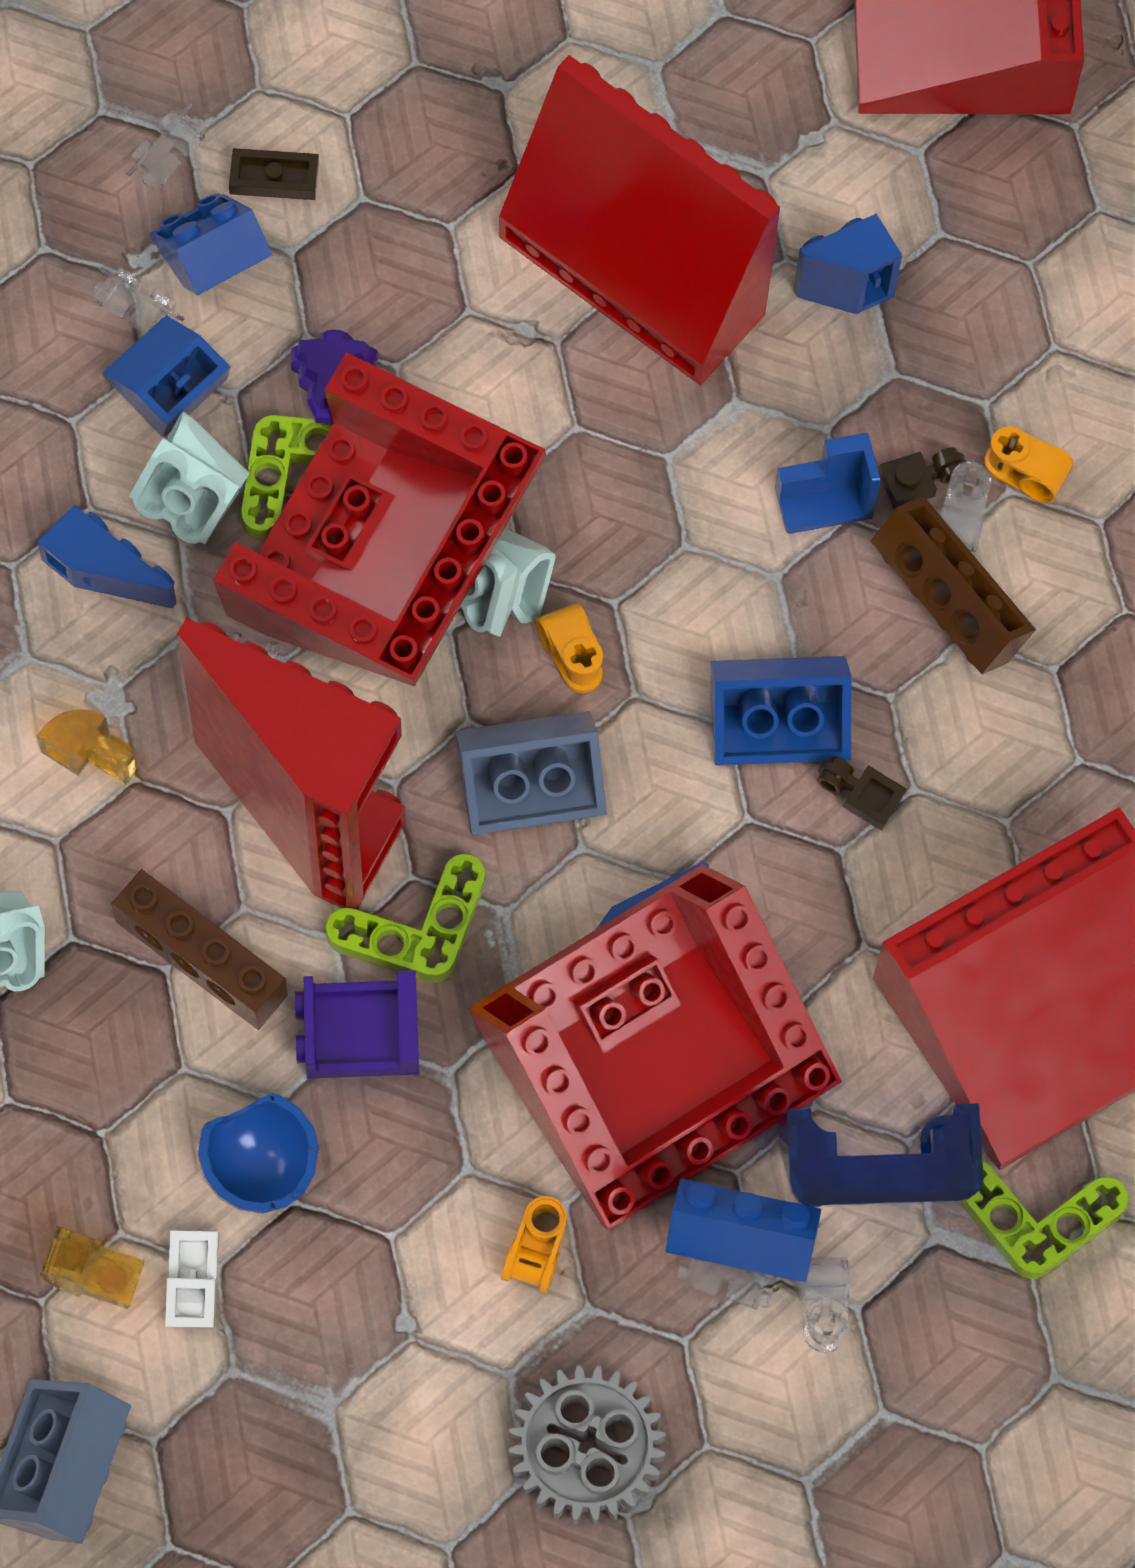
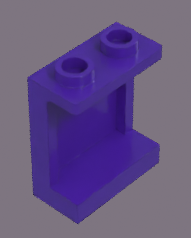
[295,971,419,1079]

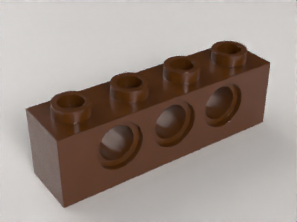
[870,497,1036,675]
[111,869,288,1031]

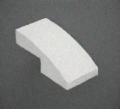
[165,1230,219,1328]

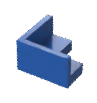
[775,433,880,534]

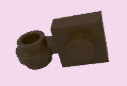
[878,447,967,510]
[817,756,907,831]

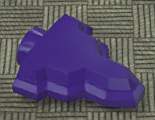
[291,329,379,425]

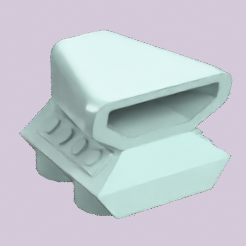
[129,412,250,544]
[460,528,556,637]
[0,892,45,992]

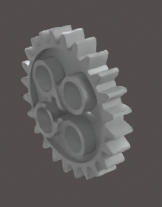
[509,1365,666,1525]

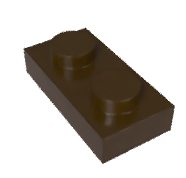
[229,148,319,200]

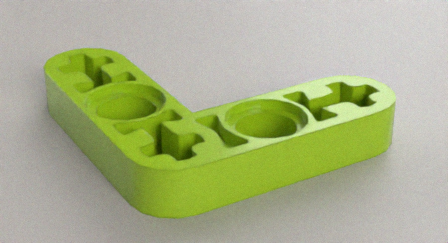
[241,415,333,540]
[326,854,485,983]
[951,1159,1129,1279]

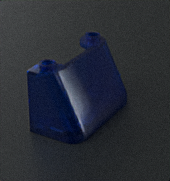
[778,1103,983,1207]

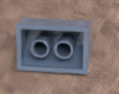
[455,711,607,835]
[0,1379,131,1544]

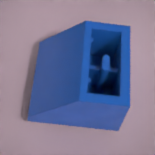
[149,193,272,296]
[793,213,902,314]
[102,315,231,438]

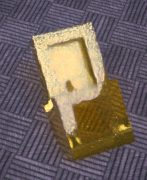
[37,710,136,785]
[40,1226,145,1309]

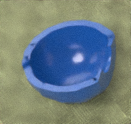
[198,1093,320,1214]

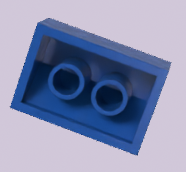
[710,656,852,765]
[665,1179,822,1283]

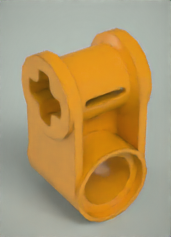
[983,426,1073,503]
[535,602,604,694]
[501,1196,567,1294]

